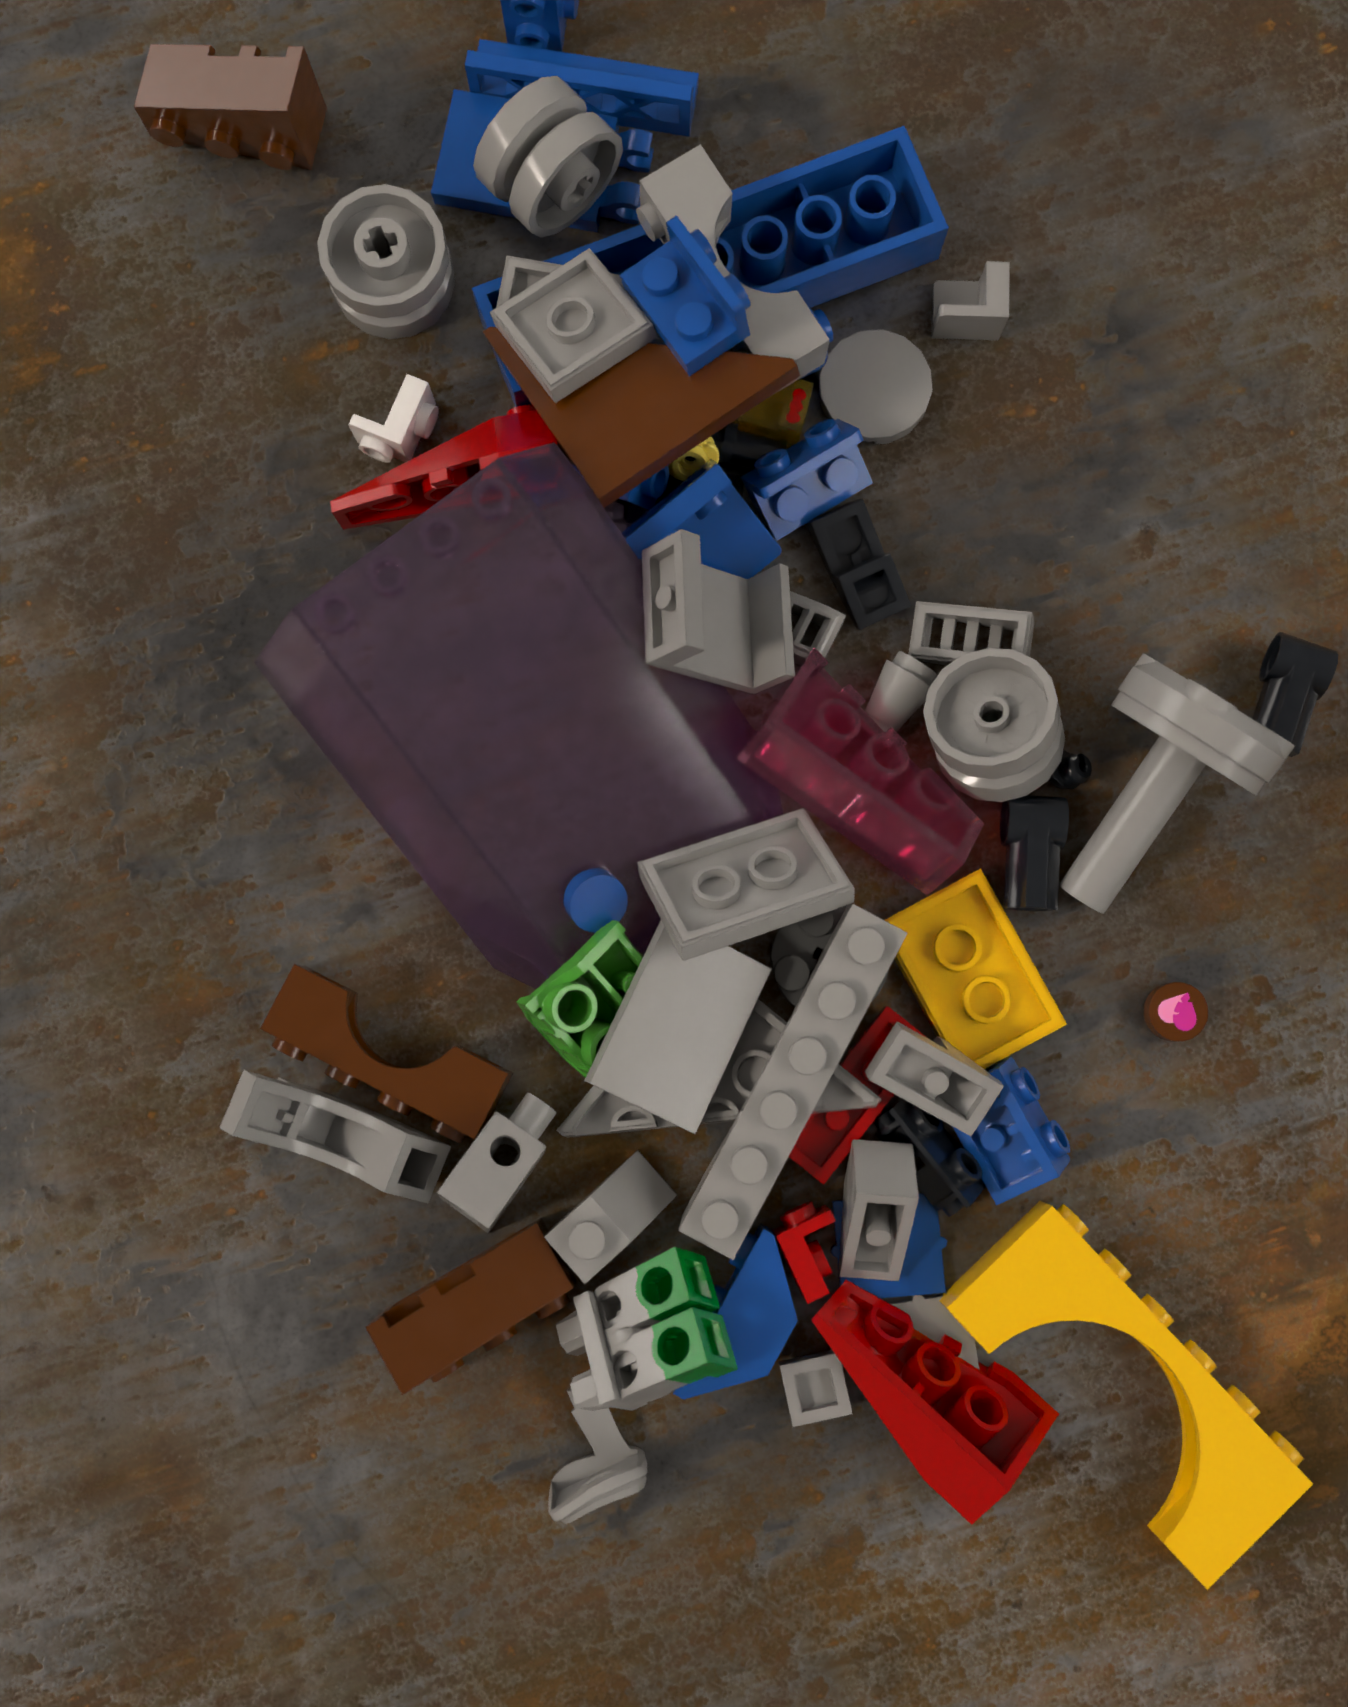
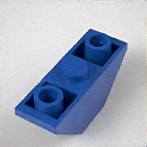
[673,1223,798,1400]

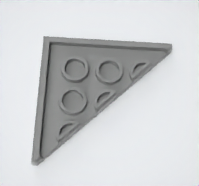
[556,999,881,1138]

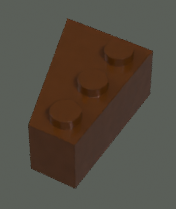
[134,44,327,170]

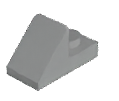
[865,1021,1004,1136]

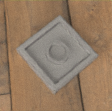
[490,248,657,403]

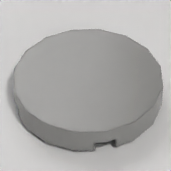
[819,329,932,444]

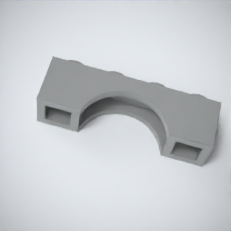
[636,144,830,396]

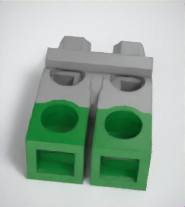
[556,1247,738,1411]

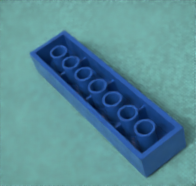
[472,125,949,407]

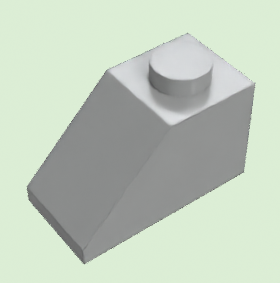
[839,1139,919,1281]
[544,1150,677,1284]

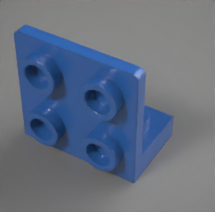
[620,459,782,579]

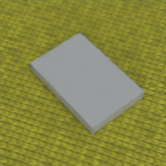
[637,808,854,961]
[584,920,772,1134]

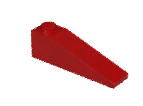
[330,405,566,530]
[811,1280,1059,1525]

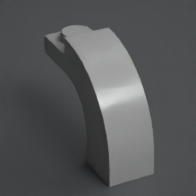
[220,1070,451,1203]

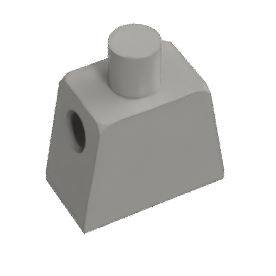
[437,1092,556,1233]

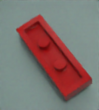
[789,1006,929,1185]

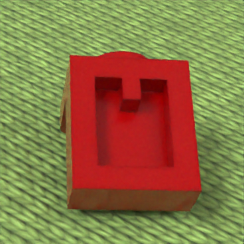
[772,1201,836,1304]

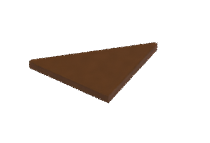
[483,327,800,508]

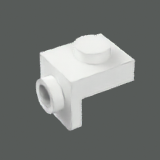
[348,374,439,463]

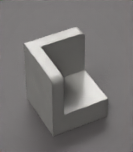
[931,261,1010,340]

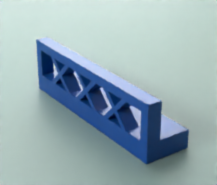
[465,39,699,137]

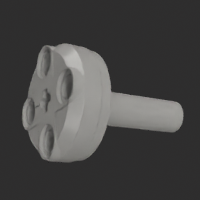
[1059,653,1295,914]

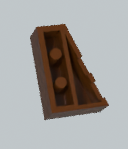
[365,1218,576,1395]

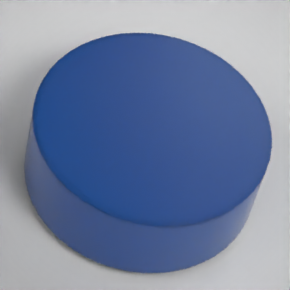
[564,868,628,933]

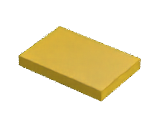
[884,868,1067,1069]

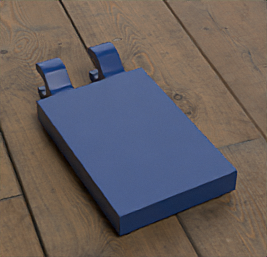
[431,89,654,232]

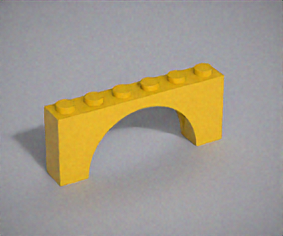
[939,1201,1313,1590]

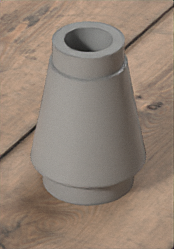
[859,651,938,741]

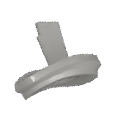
[548,1388,647,1524]

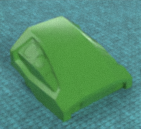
[516,920,643,1078]

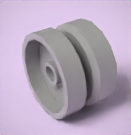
[473,76,623,238]
[317,184,455,339]
[923,648,1065,802]

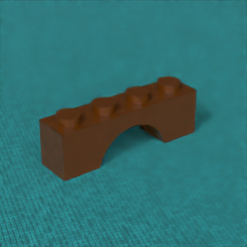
[260,964,513,1143]

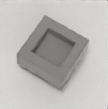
[778,1350,852,1427]

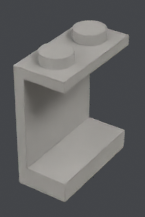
[642,529,795,694]

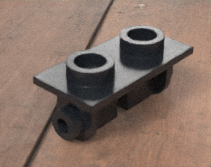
[873,1099,986,1217]

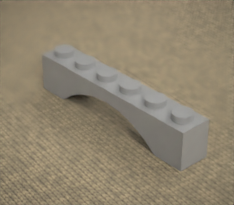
[679,904,908,1260]

